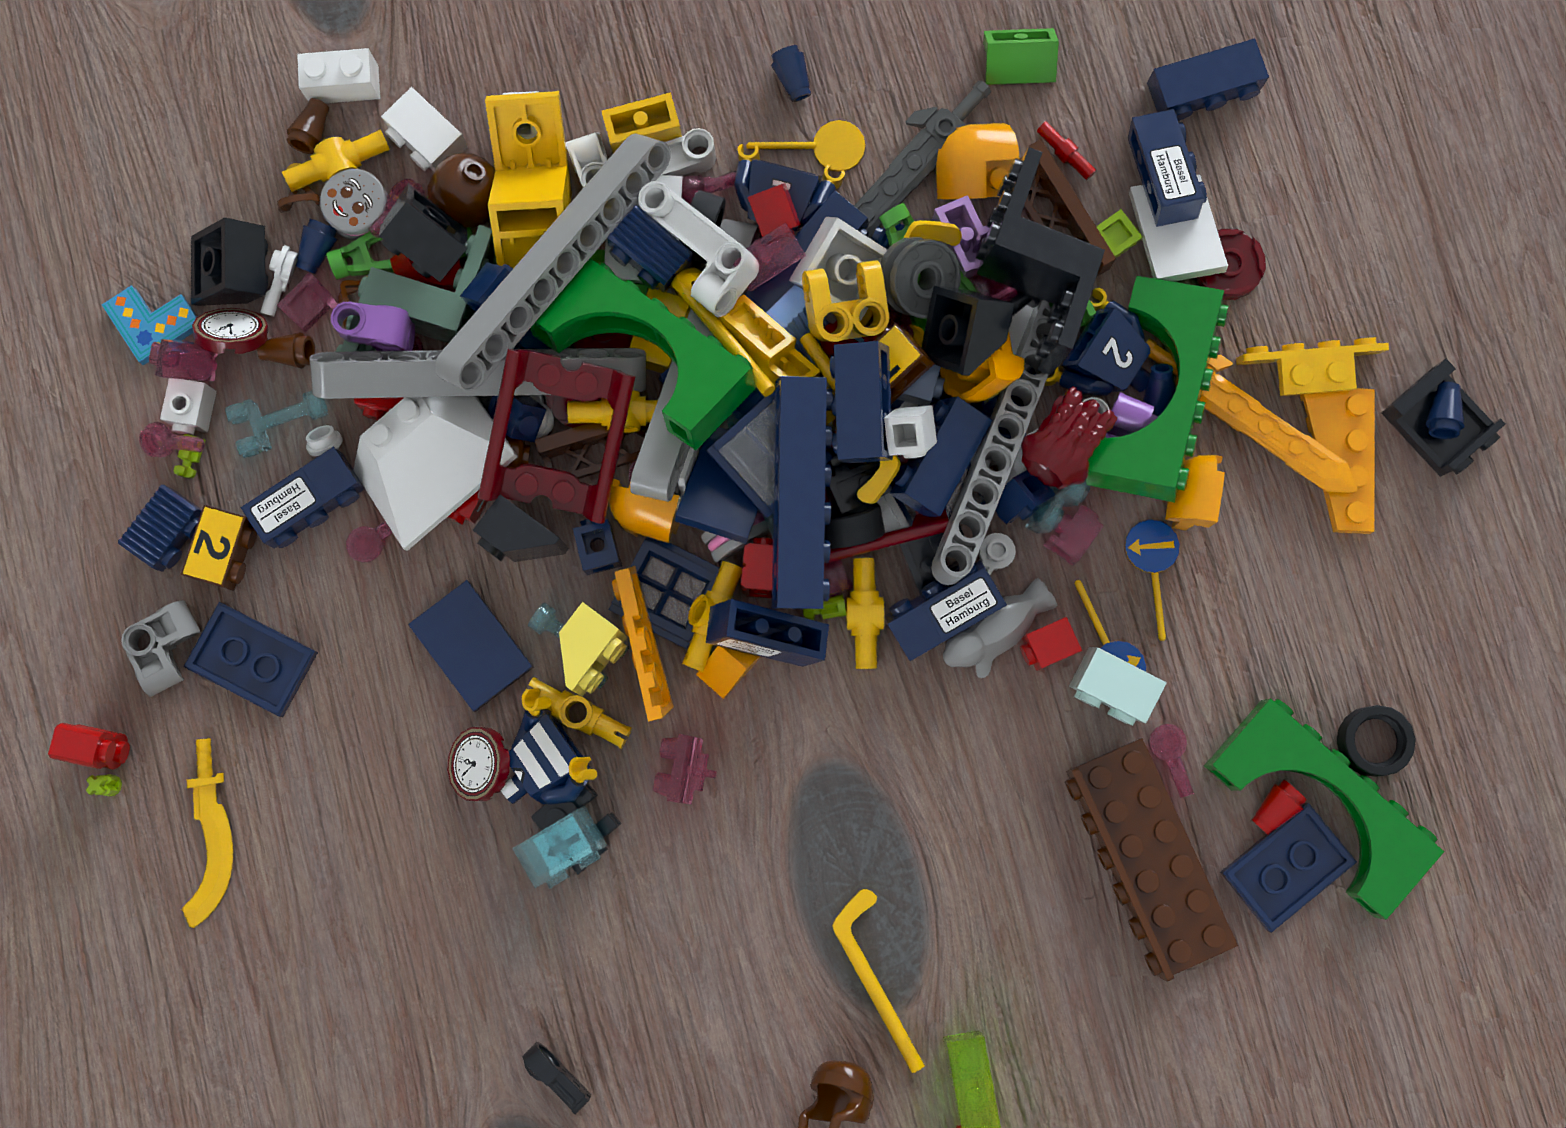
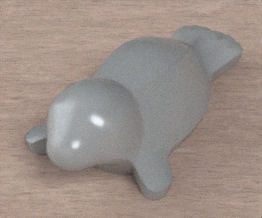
[943,578,1057,678]

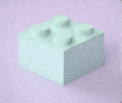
[1069,647,1167,726]

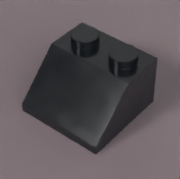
[379,183,467,282]
[191,217,268,306]
[921,285,1014,376]
[473,495,569,562]

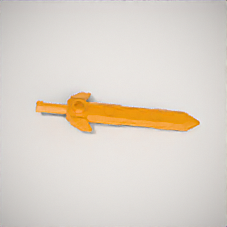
[1146,338,1357,493]

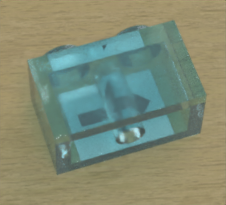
[512,807,608,889]

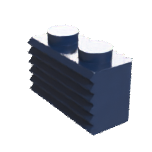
[608,205,693,292]
[118,484,202,572]

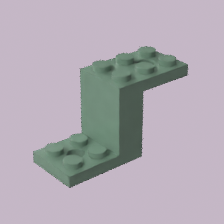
[335,225,497,352]

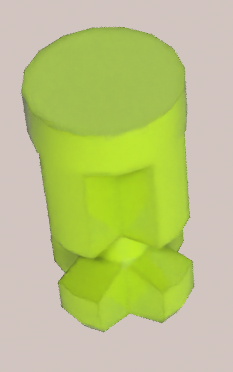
[173,434,206,479]
[802,594,847,620]
[86,774,122,796]

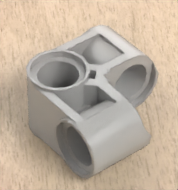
[121,600,201,697]

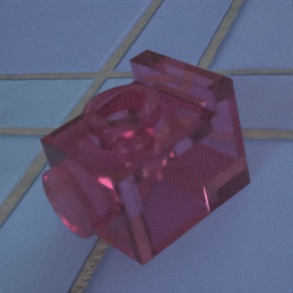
[1044,505,1104,566]

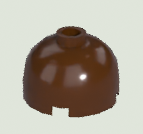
[427,153,495,228]

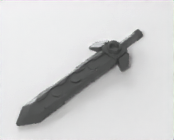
[853,81,991,239]

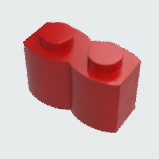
[48,723,130,770]

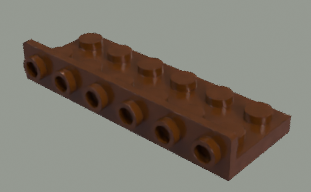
[1065,738,1238,982]

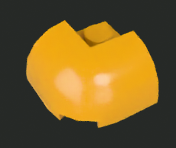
[936,123,1020,199]
[940,332,1024,403]
[1165,455,1225,531]
[609,479,681,543]

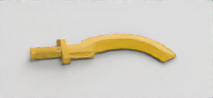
[182,738,233,928]

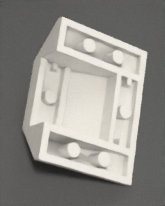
[353,396,518,551]

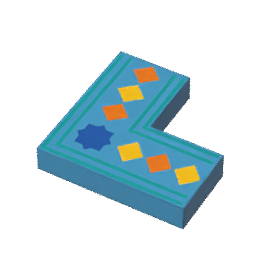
[102,285,198,365]

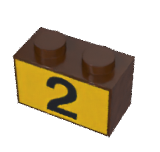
[875,323,935,404]
[181,505,257,591]

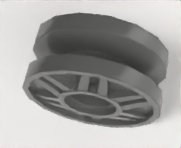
[880,237,961,319]

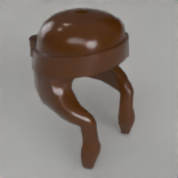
[798,1060,874,1128]

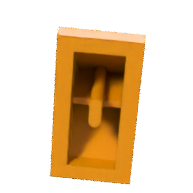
[696,646,761,699]

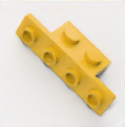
[1236,337,1389,396]

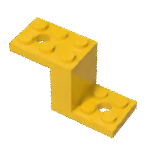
[485,91,572,269]

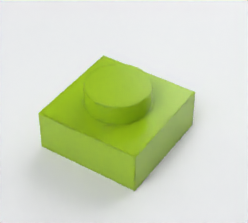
[1096,209,1142,258]

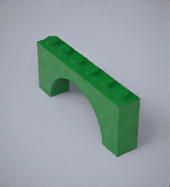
[530,258,756,451]
[1086,276,1229,503]
[1204,698,1445,920]

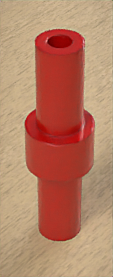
[1036,121,1096,181]

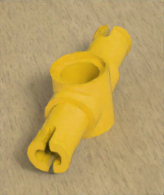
[282,129,390,192]
[567,390,658,433]
[846,558,884,669]
[682,561,742,672]
[526,677,632,749]

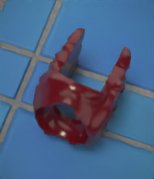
[1021,386,1118,489]

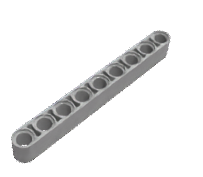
[435,133,671,391]
[630,219,761,502]
[931,299,1052,585]
[309,348,646,399]

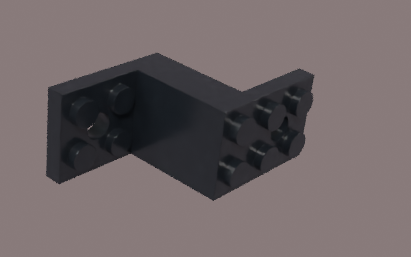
[975,147,1105,375]

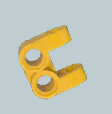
[802,260,889,342]

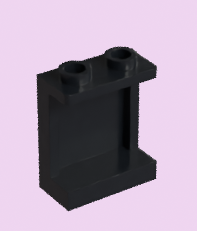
[1381,358,1506,477]

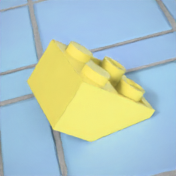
[559,602,627,697]

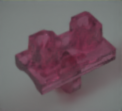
[733,223,806,291]
[149,339,219,381]
[653,734,717,805]

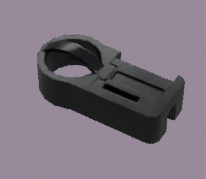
[522,1042,591,1115]

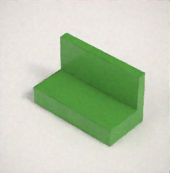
[983,28,1059,85]

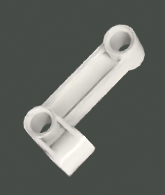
[566,128,716,188]
[638,181,759,317]

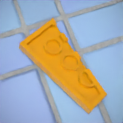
[1300,388,1375,534]
[612,566,674,722]

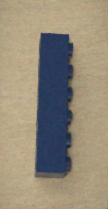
[772,376,833,609]

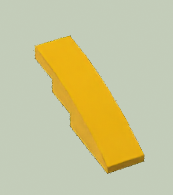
[718,294,836,425]

